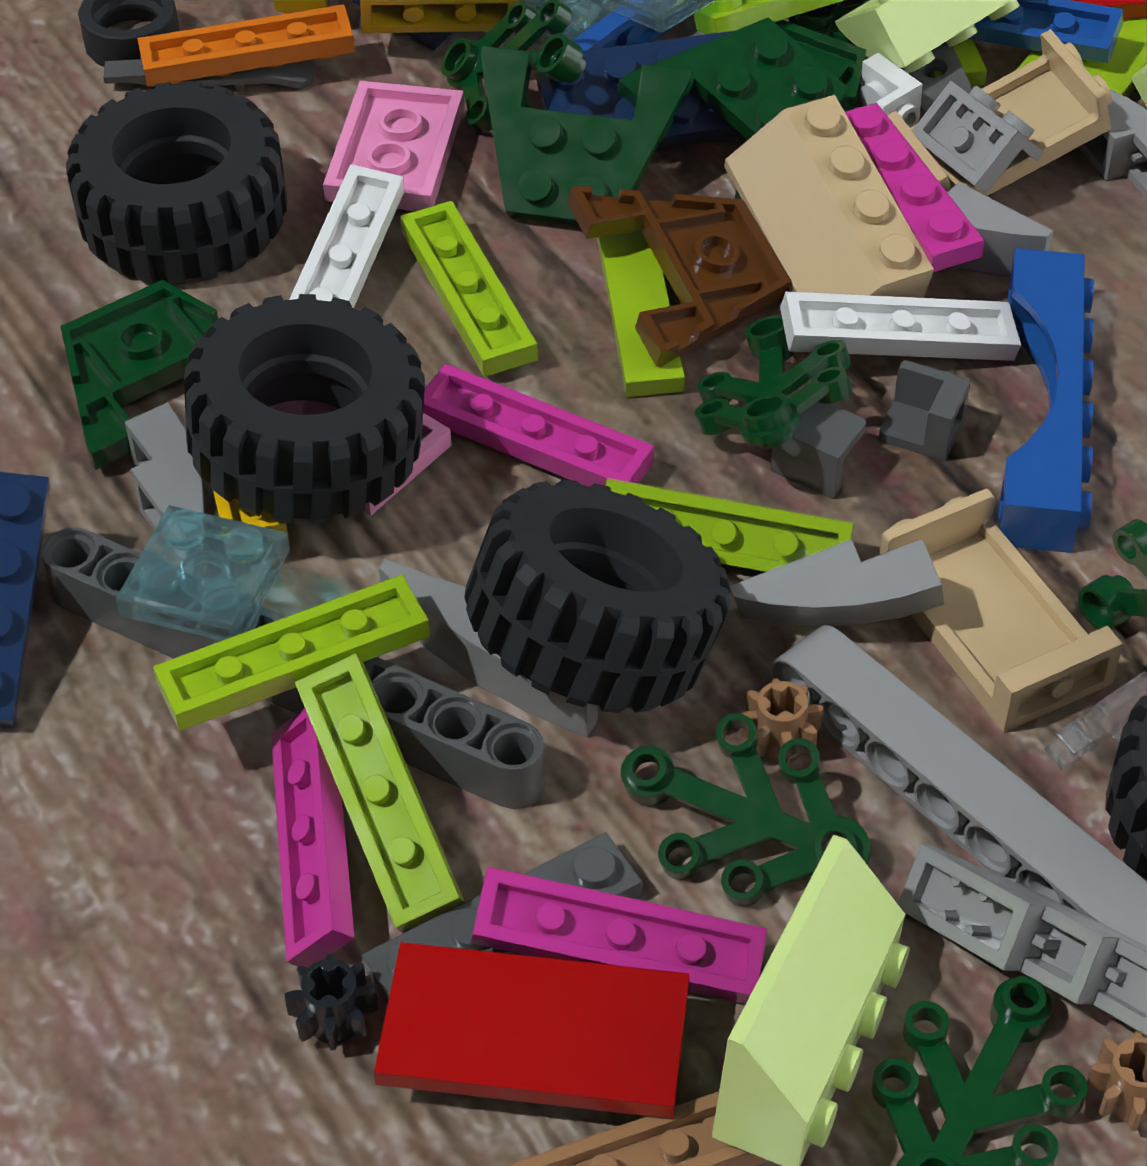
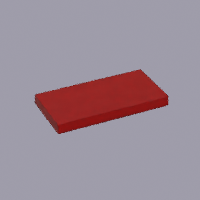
[374,942,690,1119]

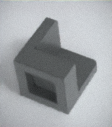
[878,360,971,461]
[771,402,866,498]

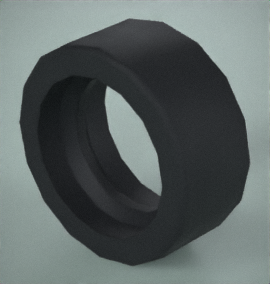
[78,0,180,67]

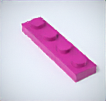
[845,103,984,272]
[423,363,654,487]
[271,708,354,968]
[470,866,767,1004]

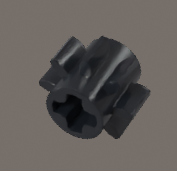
[285,953,378,1051]

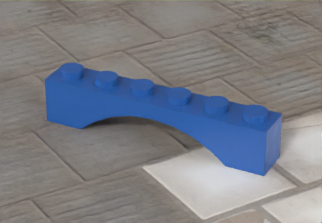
[998,248,1094,553]

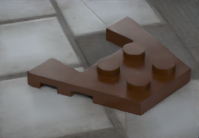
[567,186,791,366]

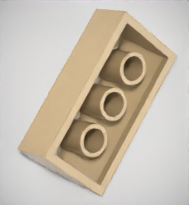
[724,95,934,298]

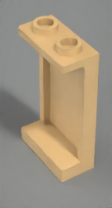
[887,29,1113,196]
[879,489,1123,733]

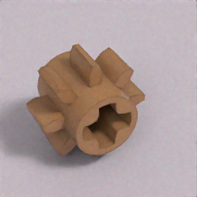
[739,678,824,764]
[1087,1030,1147,1131]

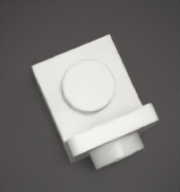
[859,53,923,127]

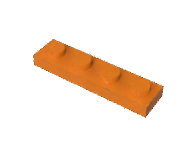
[137,4,355,87]

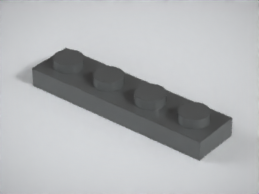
[361,832,642,1007]

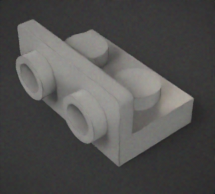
[912,80,1044,194]

